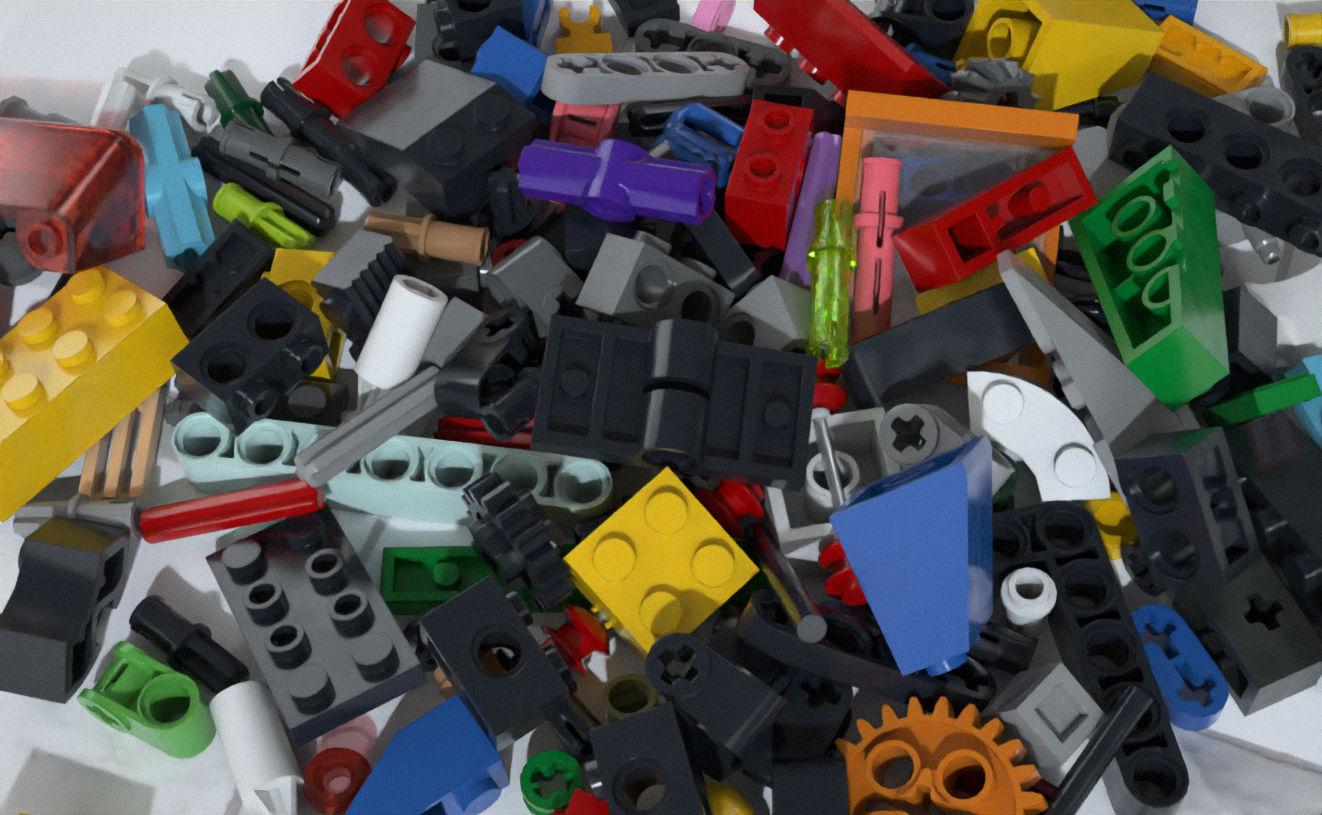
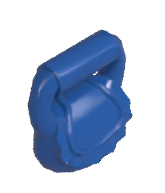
[649,102,745,193]

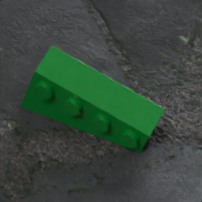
[1068,144,1230,413]

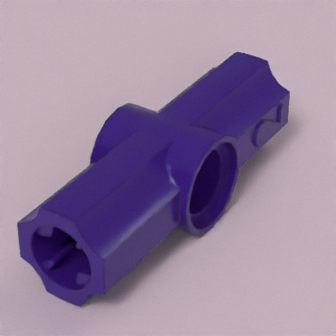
[518,139,716,226]

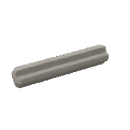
[294,366,440,488]

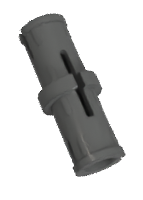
[219,118,343,199]

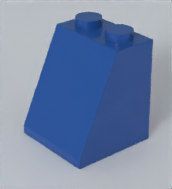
[828,434,993,676]

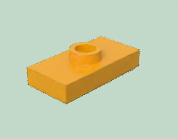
[1148,15,1268,98]

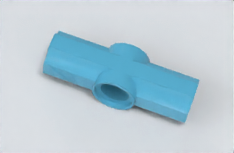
[129,104,216,274]

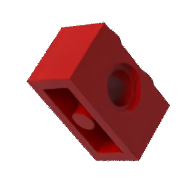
[725,99,814,251]

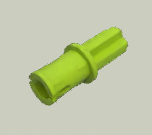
[213,182,316,251]

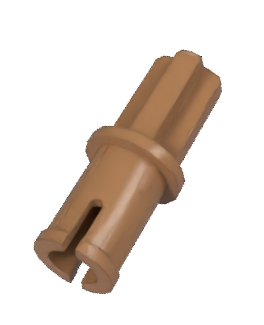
[364,211,490,267]

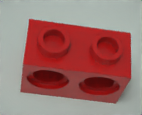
[291,0,416,120]

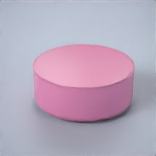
[692,0,737,34]

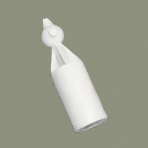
[340,275,448,425]
[209,681,304,815]

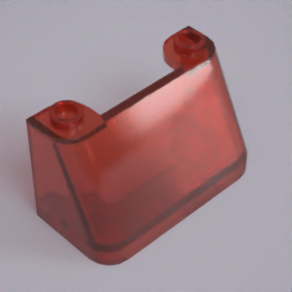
[0,117,145,274]

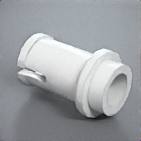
[1001,567,1057,638]

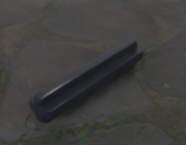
[627,94,753,138]
[190,136,338,238]

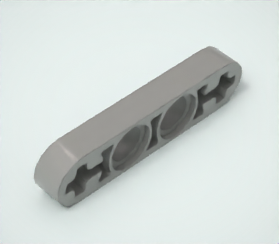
[541,51,750,105]

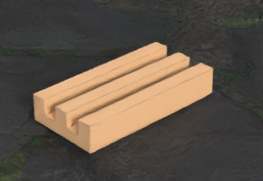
[78,389,165,507]

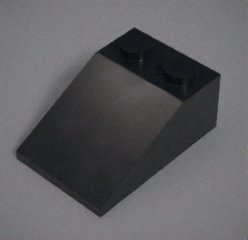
[336,59,540,224]

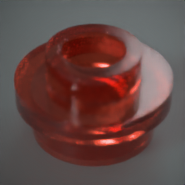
[302,747,372,815]

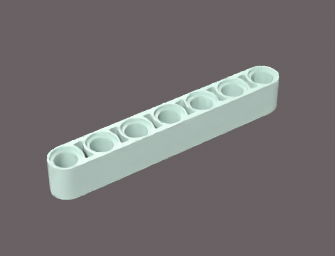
[171,412,616,540]

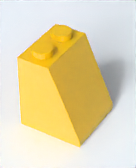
[952,0,1165,111]

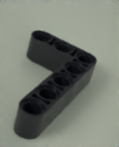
[992,500,1190,815]

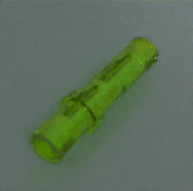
[806,199,857,369]

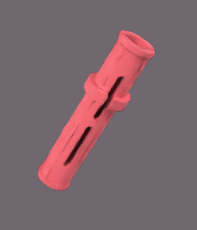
[850,157,904,344]

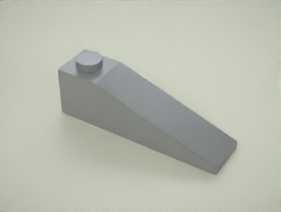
[997,249,1202,513]

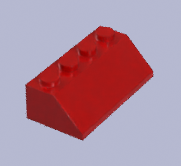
[753,0,953,157]

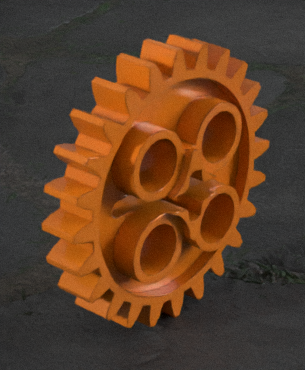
[835,696,1048,815]

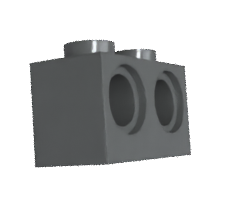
[575,230,735,333]

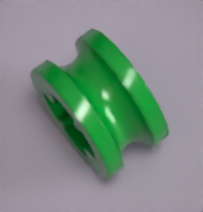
[520,750,585,815]

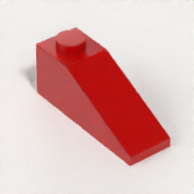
[891,146,1098,293]

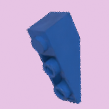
[344,694,509,815]

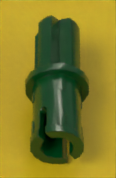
[204,69,277,137]

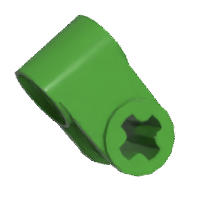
[76,641,217,759]

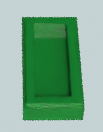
[1202,371,1322,428]

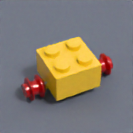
[540,466,765,678]

